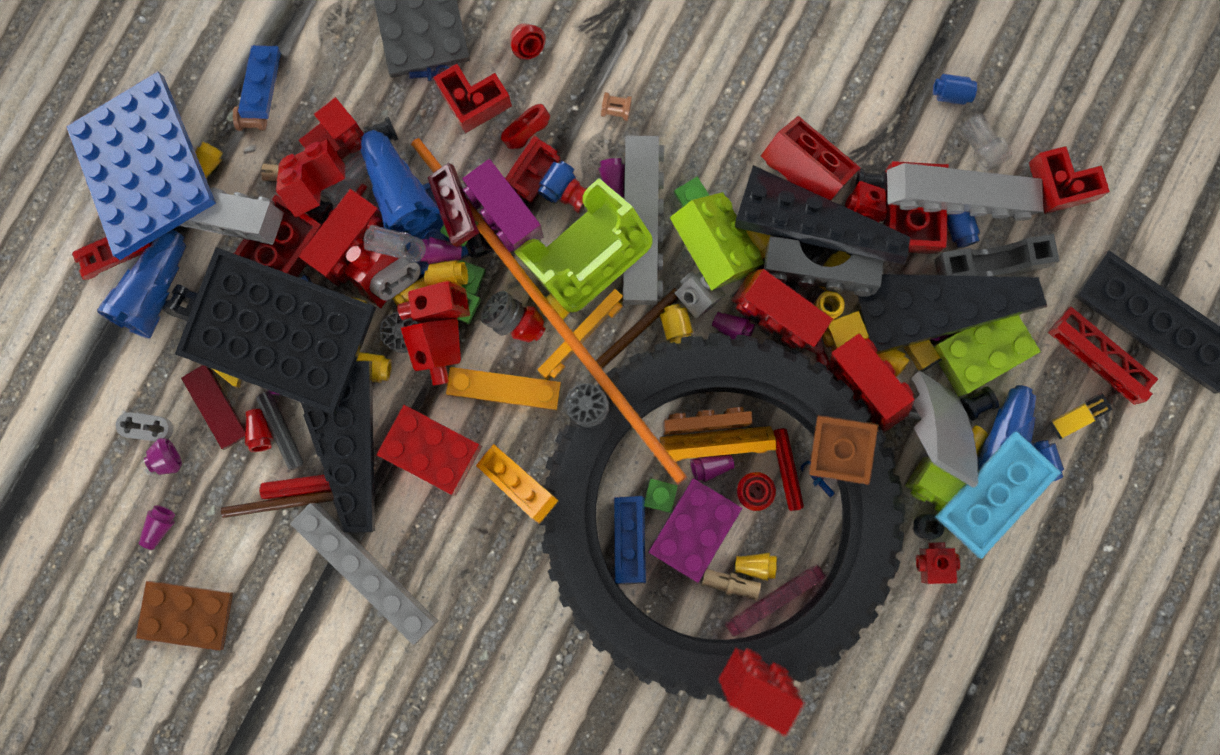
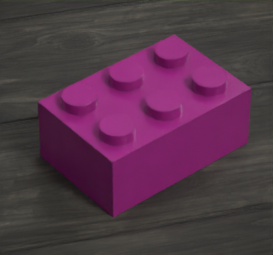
[462,158,544,256]
[648,478,743,583]

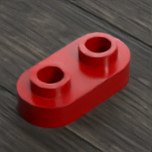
[501,104,550,149]

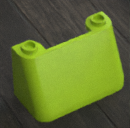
[514,178,653,313]

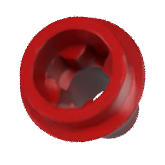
[245,409,274,452]

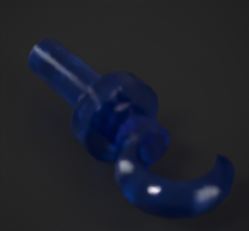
[409,65,449,81]
[800,461,836,498]

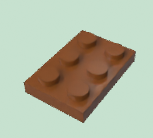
[662,407,752,436]
[136,581,233,651]

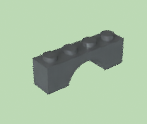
[934,234,1060,276]
[763,236,883,296]

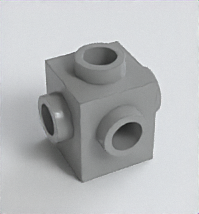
[675,271,726,319]

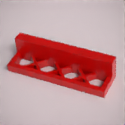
[1047,307,1158,405]

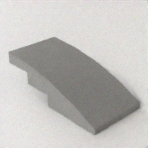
[911,371,978,488]

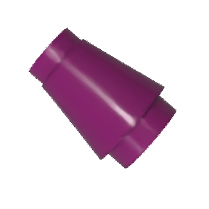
[598,158,625,198]
[421,237,462,265]
[711,311,755,339]
[690,454,734,482]
[138,505,175,550]

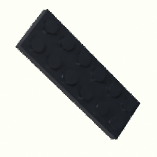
[1074,250,1220,394]

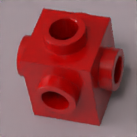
[845,181,888,222]
[916,542,960,584]

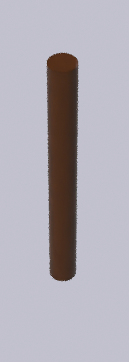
[596,288,679,369]
[221,490,334,518]

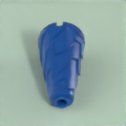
[360,130,440,239]
[97,230,186,339]
[977,385,1036,470]

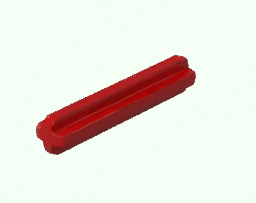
[773,428,804,511]
[259,475,331,499]

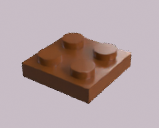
[809,415,878,484]

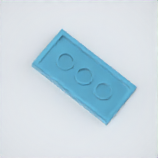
[935,431,1061,559]

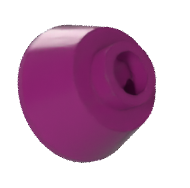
[144,438,182,475]

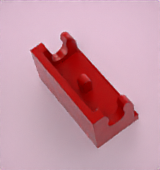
[505,135,561,204]

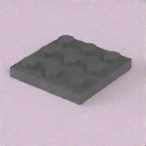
[374,0,470,78]

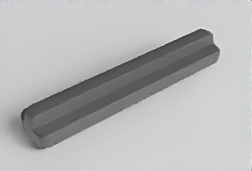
[256,391,304,470]

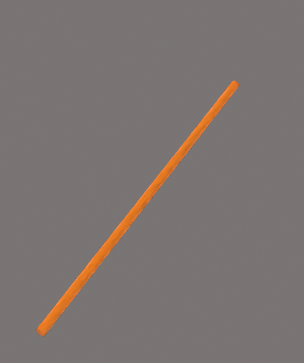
[411,138,687,484]

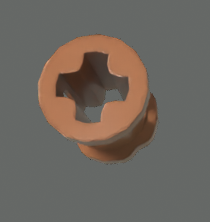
[601,92,632,121]
[233,106,267,131]

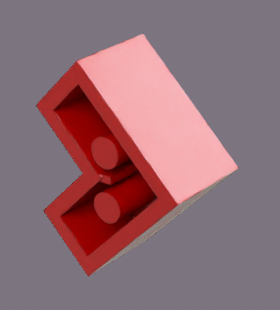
[433,64,512,134]
[298,97,364,161]
[276,139,346,217]
[1028,146,1110,214]

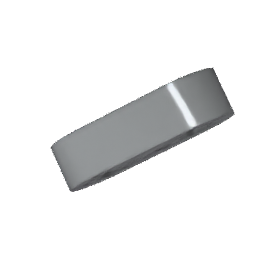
[370,257,421,300]
[116,412,173,441]

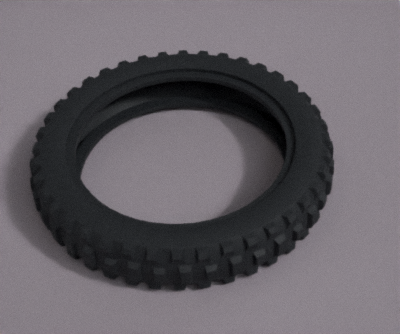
[539,333,905,702]

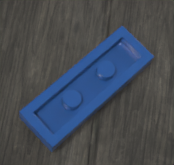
[238,45,281,119]
[614,496,646,585]

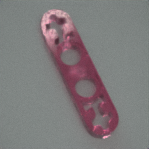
[725,564,826,637]

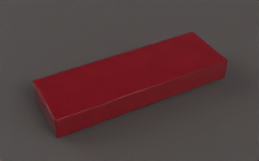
[427,163,479,247]
[181,365,246,450]

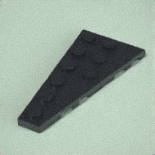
[735,165,911,265]
[858,274,1047,354]
[301,361,375,532]

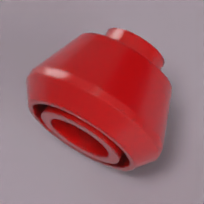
[510,23,546,60]
[510,306,546,343]
[737,472,776,511]

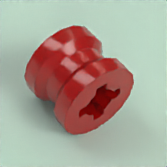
[560,179,587,214]

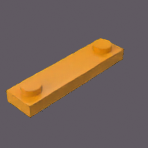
[537,289,623,380]
[446,367,561,410]
[659,426,776,462]
[476,444,558,524]

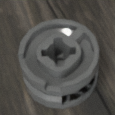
[481,291,524,336]
[380,312,419,353]
[565,383,609,428]

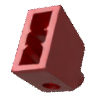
[344,241,399,309]
[398,281,470,323]
[401,319,461,386]

